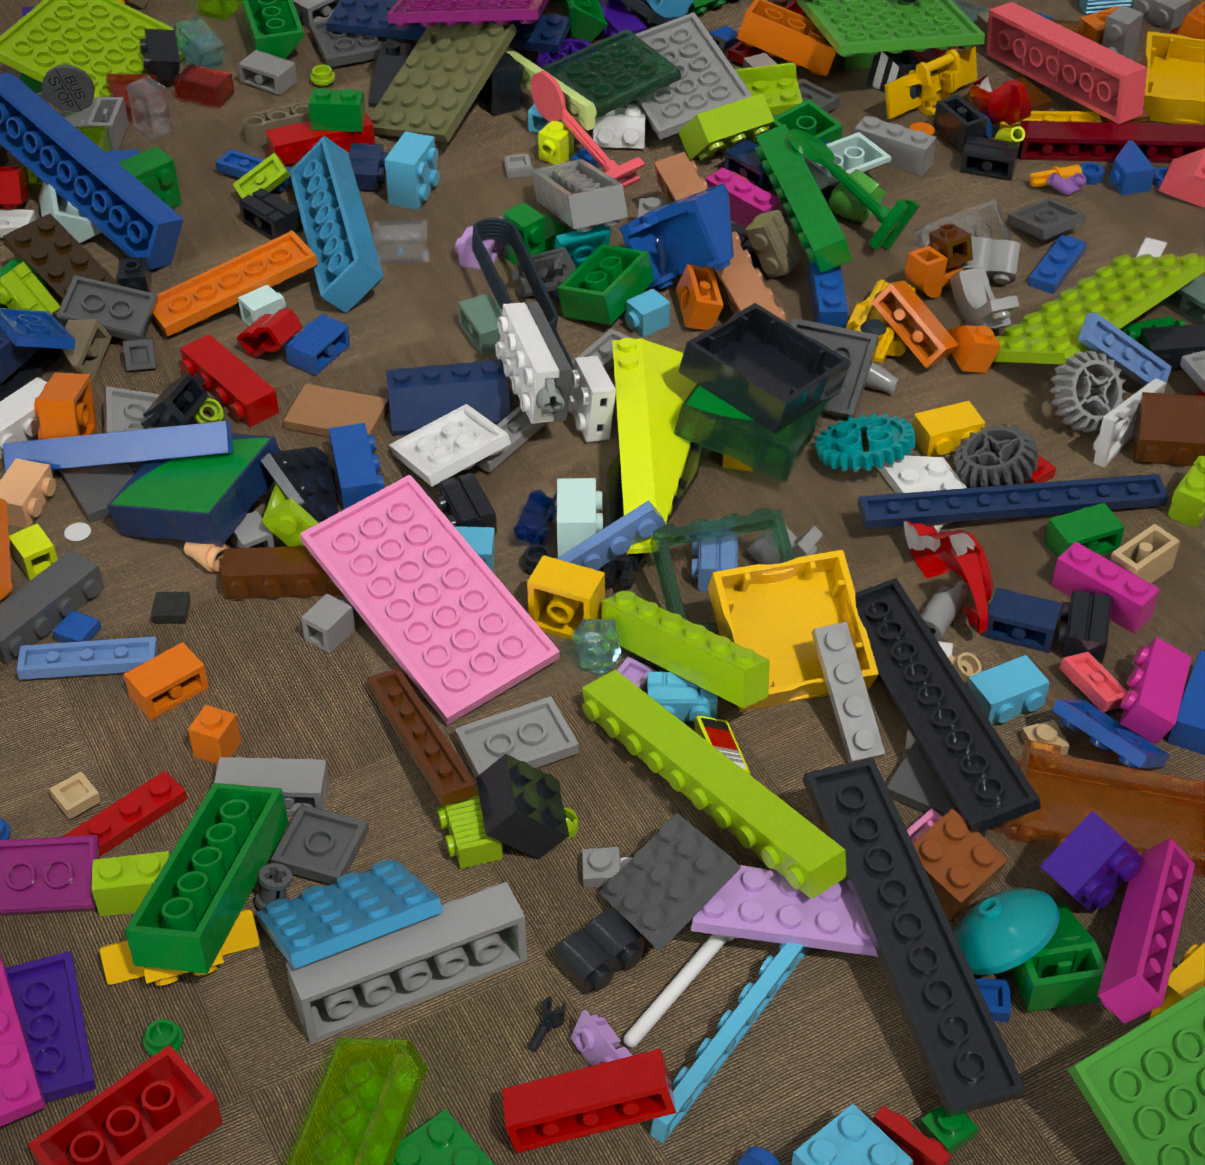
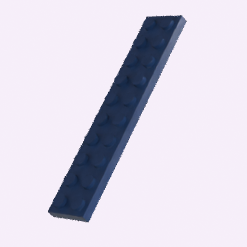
[326,0,571,53]

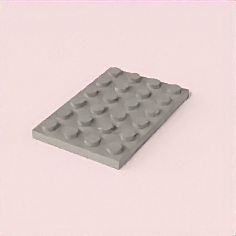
[604,12,753,140]

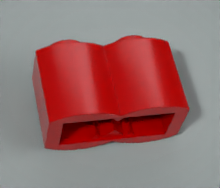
[236,308,302,357]

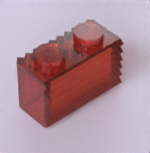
[174,63,235,108]

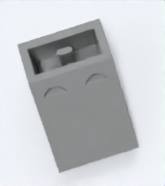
[61,97,129,153]

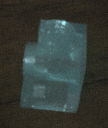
[572,619,621,674]

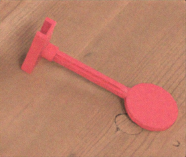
[530,71,645,189]

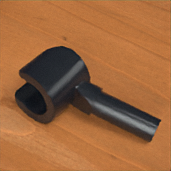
[527,996,566,1052]

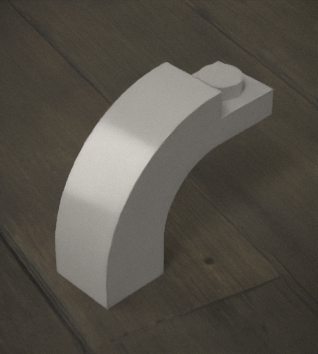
[949,267,1019,329]

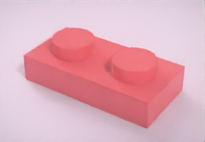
[1059,652,1128,712]

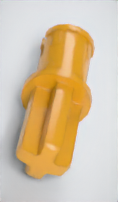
[1029,164,1082,187]

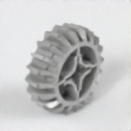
[1049,351,1128,433]

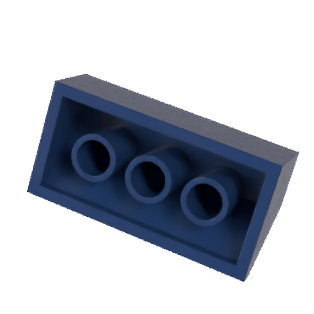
[386,360,511,436]

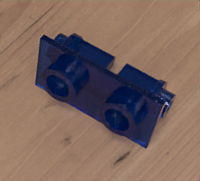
[514,490,557,546]

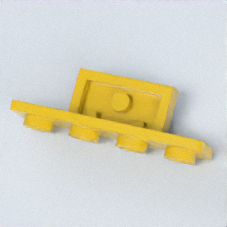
[100,909,259,986]

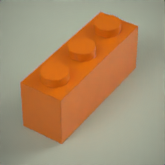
[871,280,959,368]

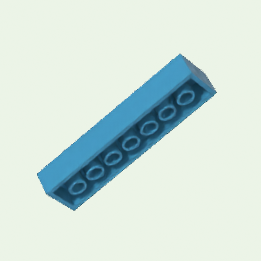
[290,136,384,313]

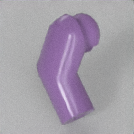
[1047,172,1086,195]

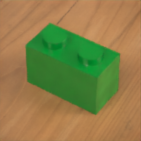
[308,88,366,132]
[1044,503,1125,558]

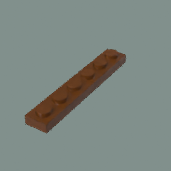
[367,668,477,806]

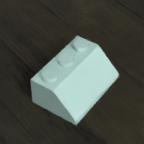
[802,132,891,191]
[39,182,101,243]

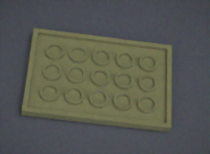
[369,21,517,142]

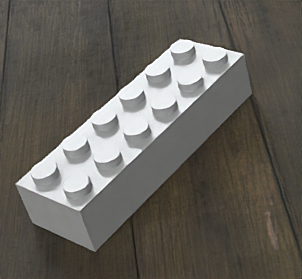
[531,159,628,232]
[286,882,527,1044]

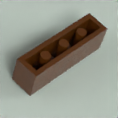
[221,546,343,599]

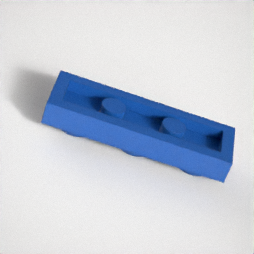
[215,149,292,191]
[1028,234,1087,294]

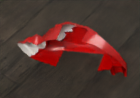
[969,72,1031,125]
[904,521,994,634]

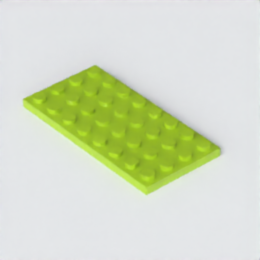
[993,253,1205,365]

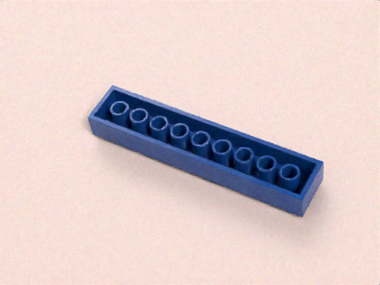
[0,72,184,270]

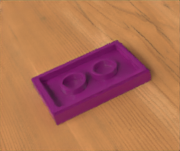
[0,835,100,916]

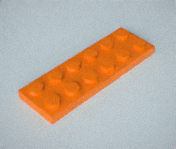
[152,230,319,336]

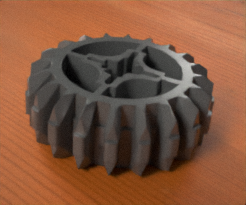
[954,423,1039,488]

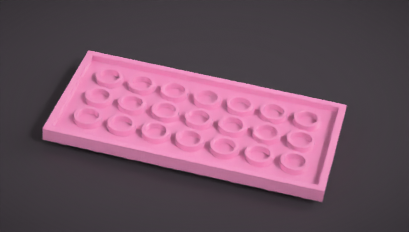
[300,475,560,725]

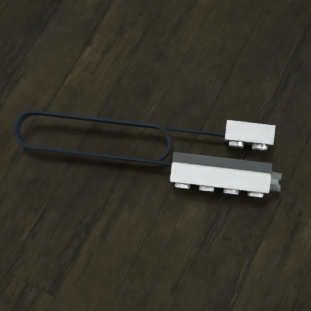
[472,218,616,442]

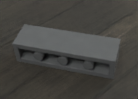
[0,550,104,666]

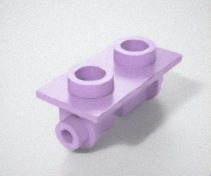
[570,1010,632,1066]

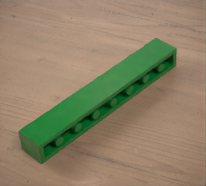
[755,124,853,273]

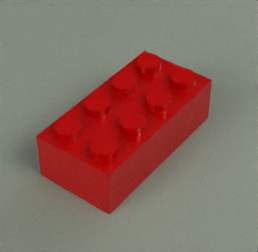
[28,1045,223,1165]

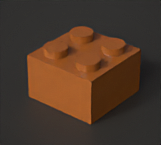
[913,809,1008,922]

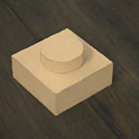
[1020,720,1070,762]
[50,771,101,820]

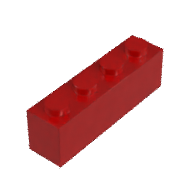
[265,111,375,166]
[180,334,279,428]
[502,1048,676,1153]

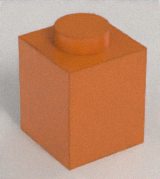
[188,704,242,764]

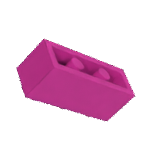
[705,168,782,227]
[1051,542,1160,634]
[1120,637,1192,744]

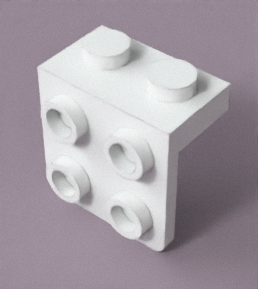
[593,103,646,149]

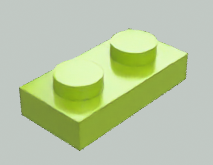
[233,153,291,198]

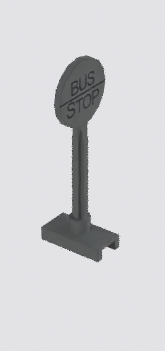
[36,64,95,112]

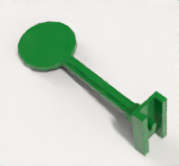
[787,129,920,250]

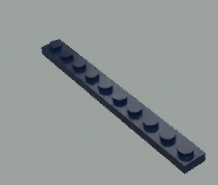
[857,474,1169,529]

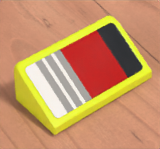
[695,716,750,774]

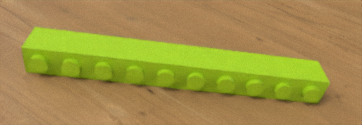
[582,669,846,899]

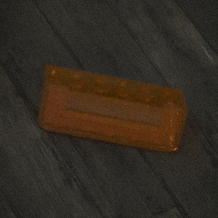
[1010,739,1205,874]

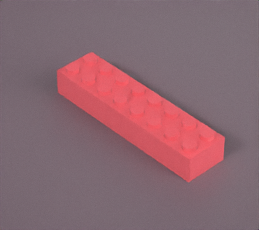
[987,2,1148,124]

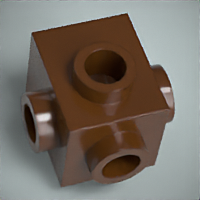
[928,224,973,269]

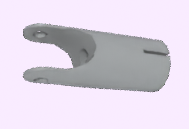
[921,581,968,641]

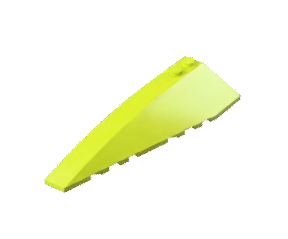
[612,338,701,554]

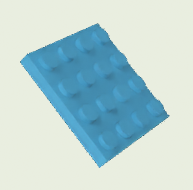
[257,860,444,969]

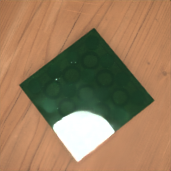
[542,29,682,118]

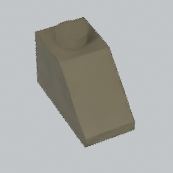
[62,319,112,383]

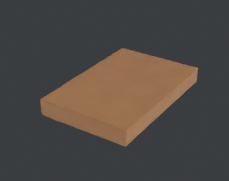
[283,383,389,437]

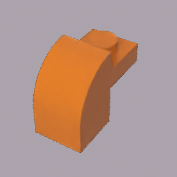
[905,246,963,298]

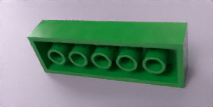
[125,783,289,974]

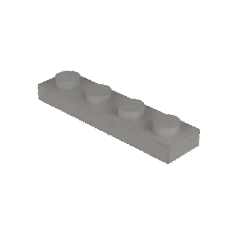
[811,622,885,763]

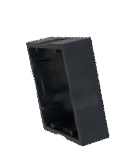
[678,303,851,434]

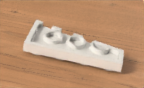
[1093,378,1166,468]

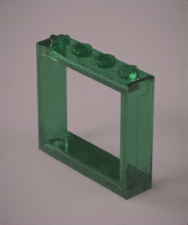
[650,508,795,636]

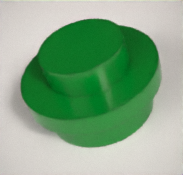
[143,1019,184,1056]

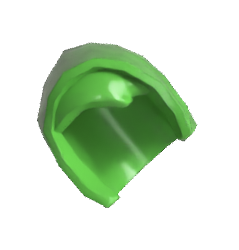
[829,169,886,223]

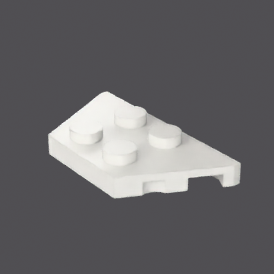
[876,455,967,533]

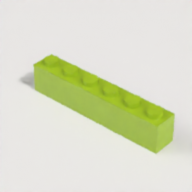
[601,591,770,709]

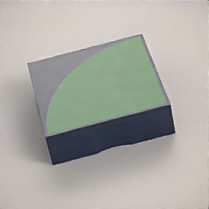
[107,433,280,546]

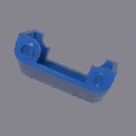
[619,183,734,290]

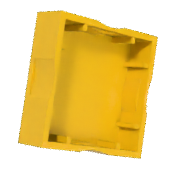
[1136,31,1205,125]
[707,549,879,712]

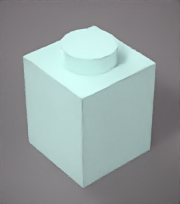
[238,285,286,326]

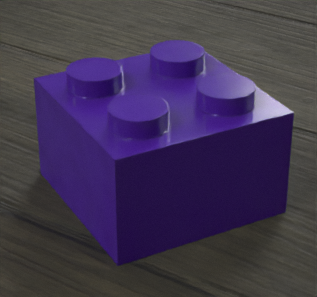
[1040,811,1144,914]

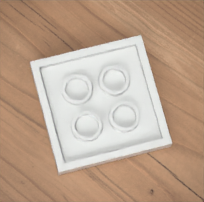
[389,404,511,486]

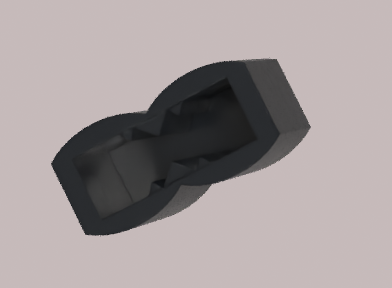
[555,907,644,994]

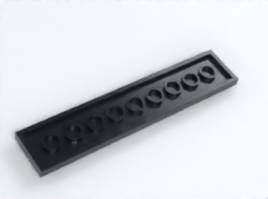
[855,578,1041,833]
[803,758,1026,1117]

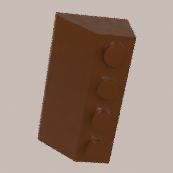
[1131,392,1205,466]

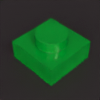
[919,1104,978,1154]

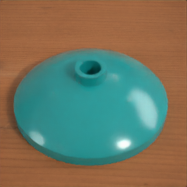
[954,888,1060,975]

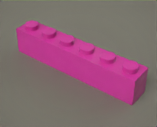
[1098,838,1195,1024]

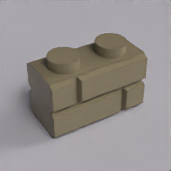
[745,210,802,278]

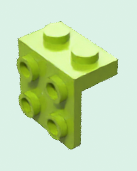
[262,483,318,547]

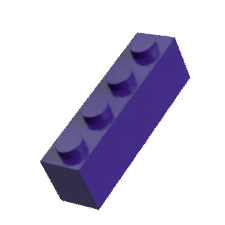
[598,0,647,44]

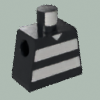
[866,50,920,93]

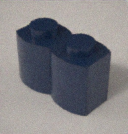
[349,143,389,190]

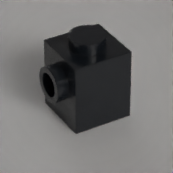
[117,257,152,293]

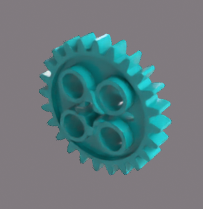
[815,413,916,472]

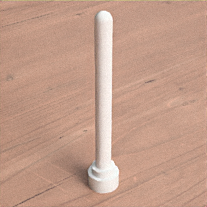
[623,934,738,1048]

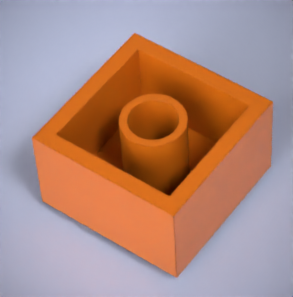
[34,373,97,440]

